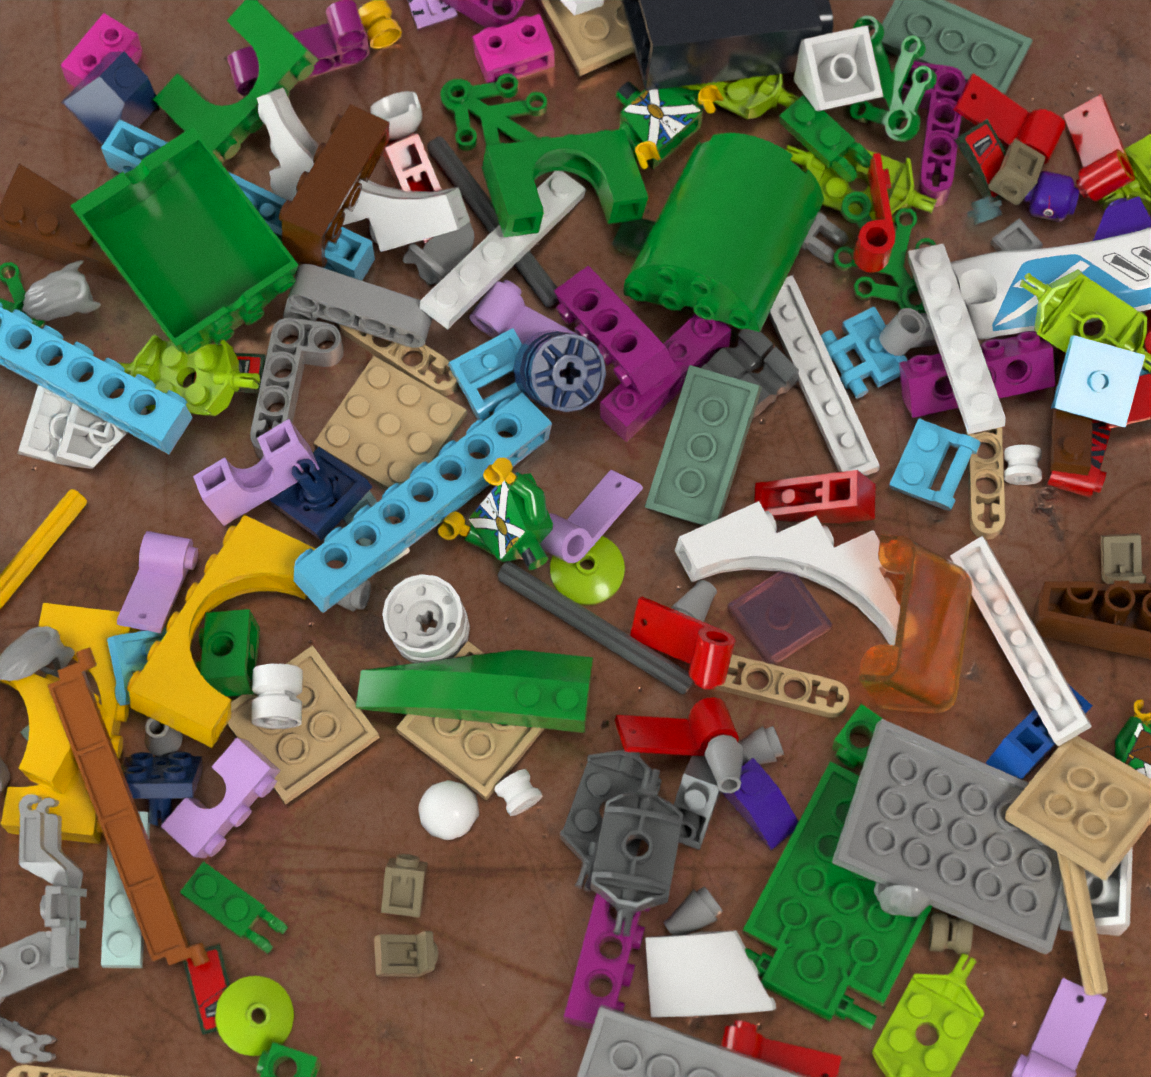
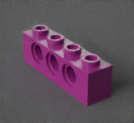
[554,265,677,395]
[600,314,731,442]
[899,331,1055,418]
[564,893,650,1030]

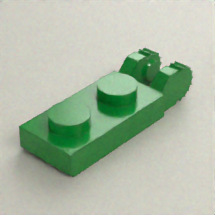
[779,95,872,183]
[180,861,288,954]

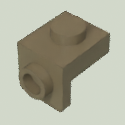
[1101,533,1146,584]
[374,931,438,977]

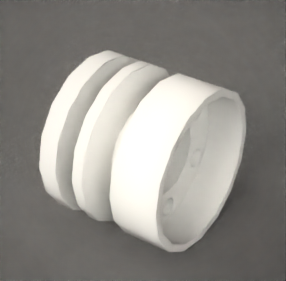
[382,574,470,663]

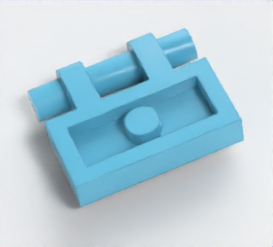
[821,306,907,399]

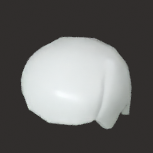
[370,91,422,140]
[418,780,479,840]

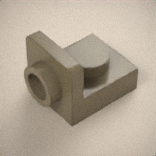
[988,139,1046,205]
[381,854,428,917]

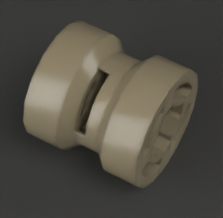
[929,912,973,955]

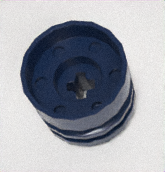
[513,330,606,412]

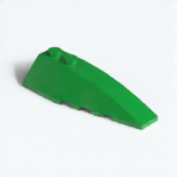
[356,650,593,733]

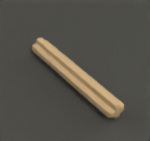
[1057,852,1108,996]

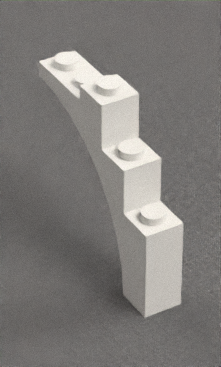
[257,88,470,252]
[675,502,915,651]

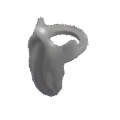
[403,223,475,285]
[22,260,101,321]
[0,626,75,681]
[874,882,930,917]

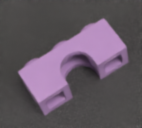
[193,419,320,526]
[161,738,281,858]

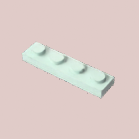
[101,812,150,968]

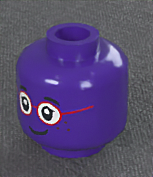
[1023,171,1079,222]

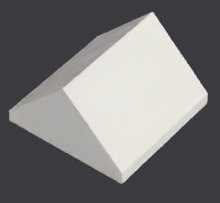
[794,26,883,111]
[1060,848,1133,936]

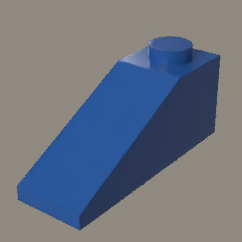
[985,684,1093,780]

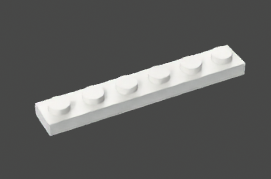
[419,171,586,329]
[908,244,1006,434]
[768,275,880,476]
[950,536,1092,746]

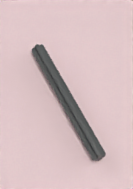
[427,136,558,307]
[498,561,694,694]

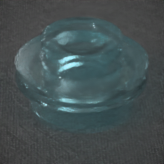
[967,196,1002,225]

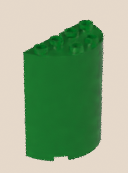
[70,126,298,355]
[623,133,824,332]

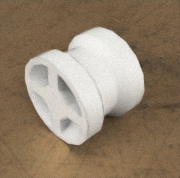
[1004,445,1042,485]
[494,769,543,816]

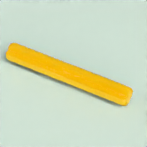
[0,489,87,609]

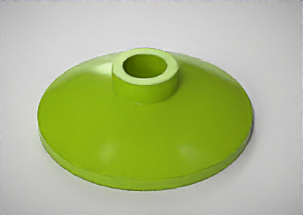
[550,536,625,605]
[215,976,294,1056]

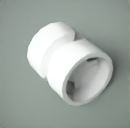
[251,664,303,729]

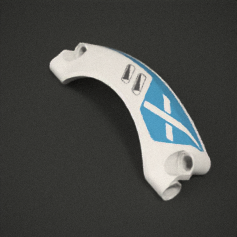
[950,227,1151,340]

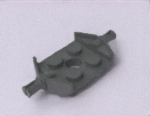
[560,748,662,892]
[590,768,683,937]

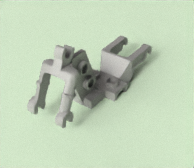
[0,794,87,1063]

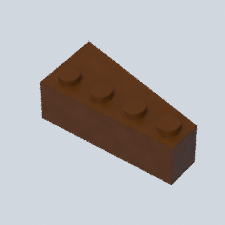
[279,104,390,268]
[0,163,129,286]
[1033,581,1151,659]

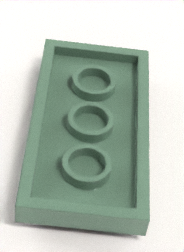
[881,0,1033,95]
[645,365,762,526]

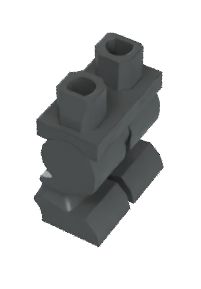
[701,329,799,418]

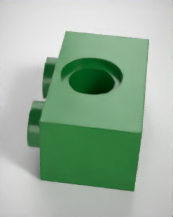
[196,609,260,696]

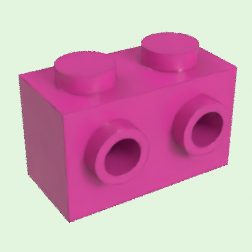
[61,13,143,87]
[473,14,555,83]

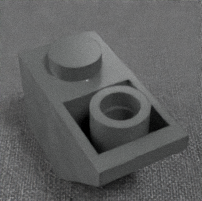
[674,755,721,850]

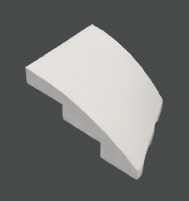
[17,385,147,469]
[645,931,776,1017]

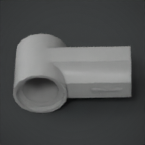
[879,308,937,356]

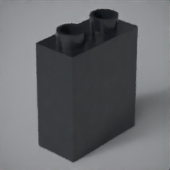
[621,0,833,91]

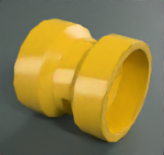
[358,0,402,49]

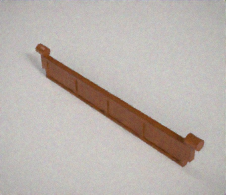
[48,647,209,966]

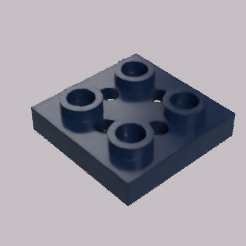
[269,447,372,541]
[121,752,203,825]

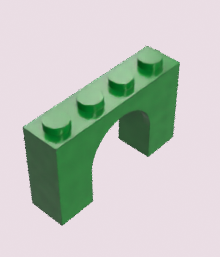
[153,0,319,163]
[481,129,648,238]

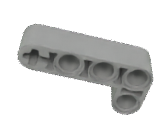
[283,264,433,348]
[250,318,344,460]

